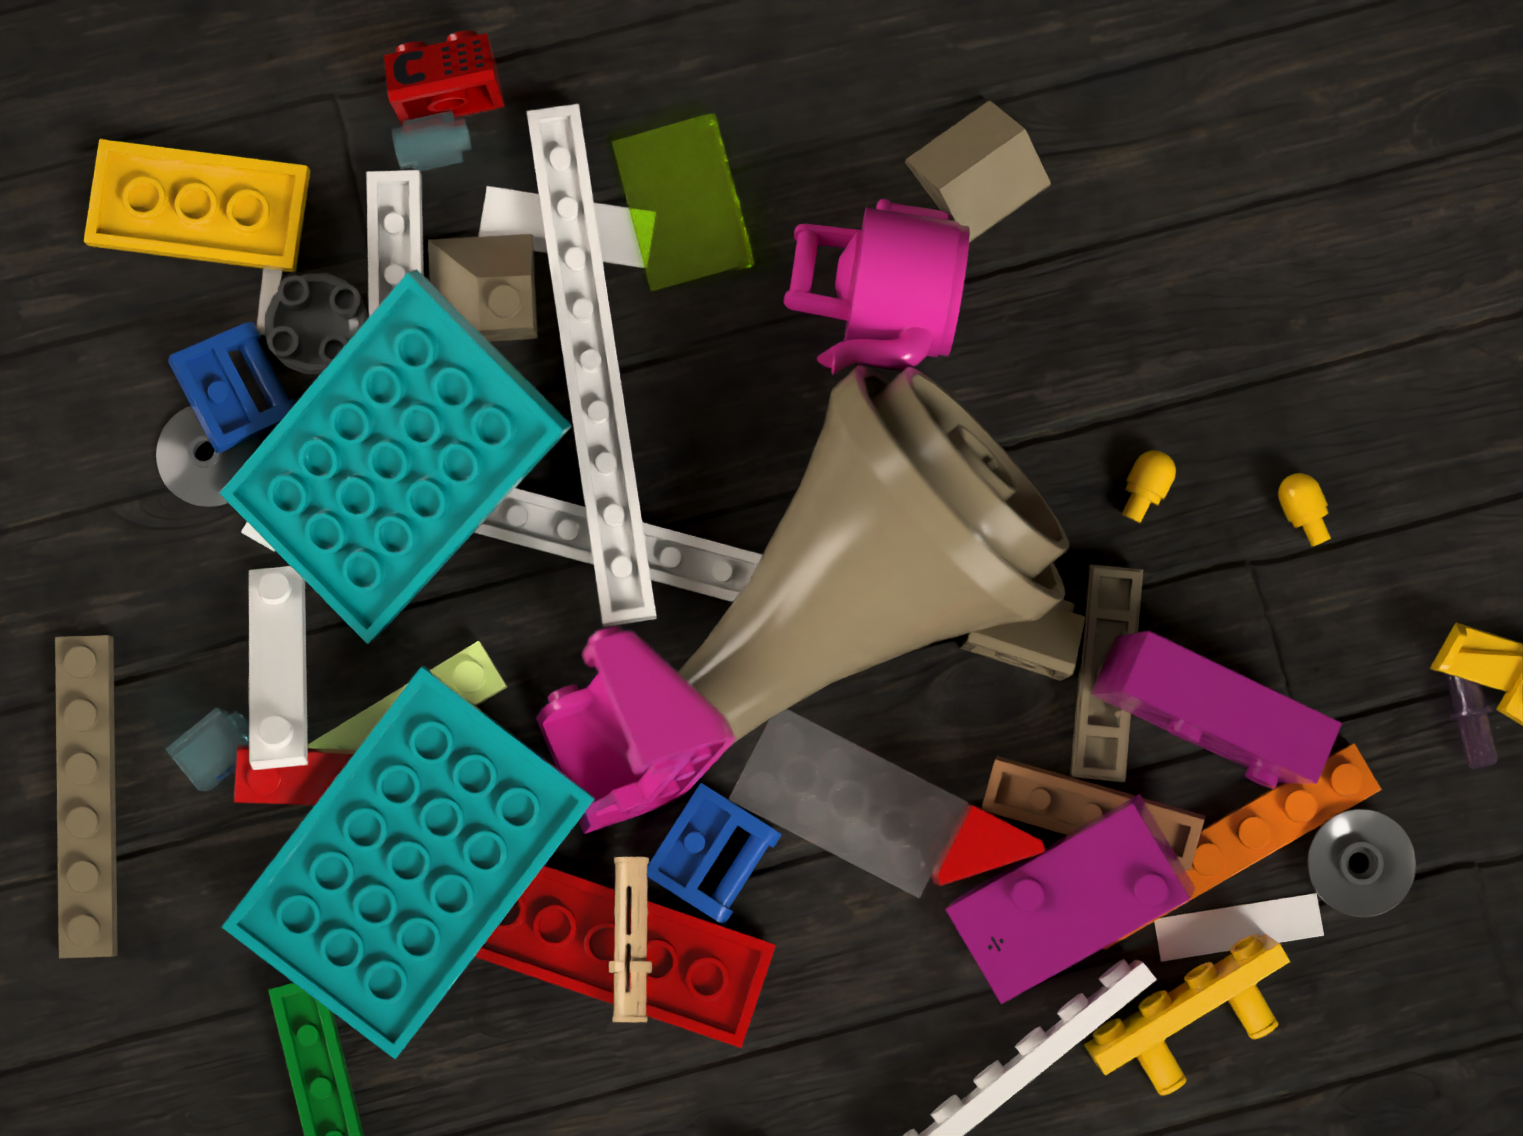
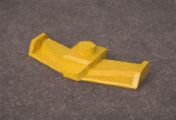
[1430,622,1523,726]

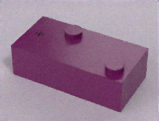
[1091,631,1342,789]
[945,794,1195,1004]

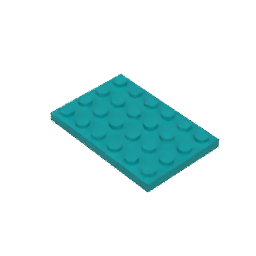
[219,269,572,644]
[222,666,596,1059]

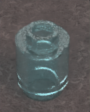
[392,110,472,172]

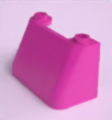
[536,626,736,834]

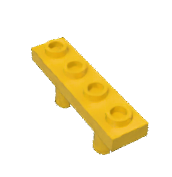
[1084,934,1290,1096]

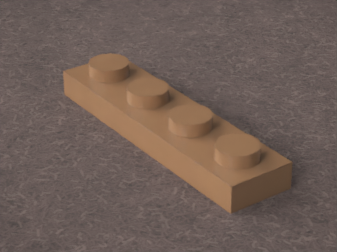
[981,756,1205,871]

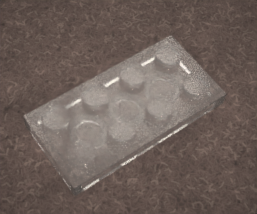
[728,709,968,899]

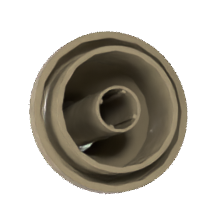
[678,366,1069,746]

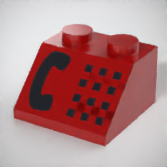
[384,30,505,129]

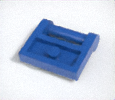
[168,322,297,454]
[647,783,782,925]

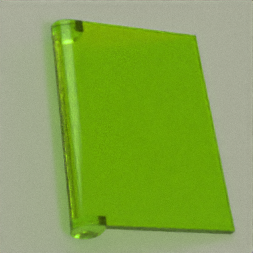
[612,114,755,291]

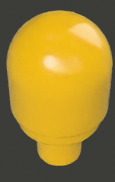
[1122,450,1176,523]
[1278,473,1331,547]

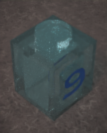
[165,708,249,791]

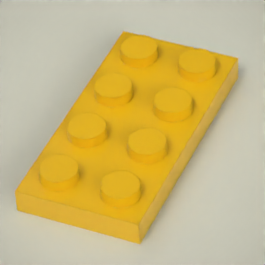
[84,139,311,273]

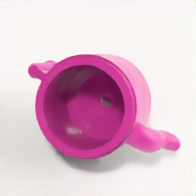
[784,199,970,375]

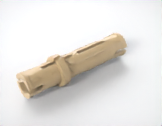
[609,857,652,1022]

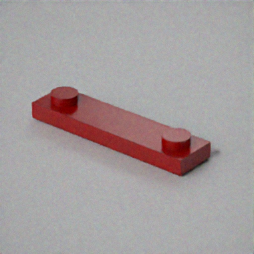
[234,745,357,805]

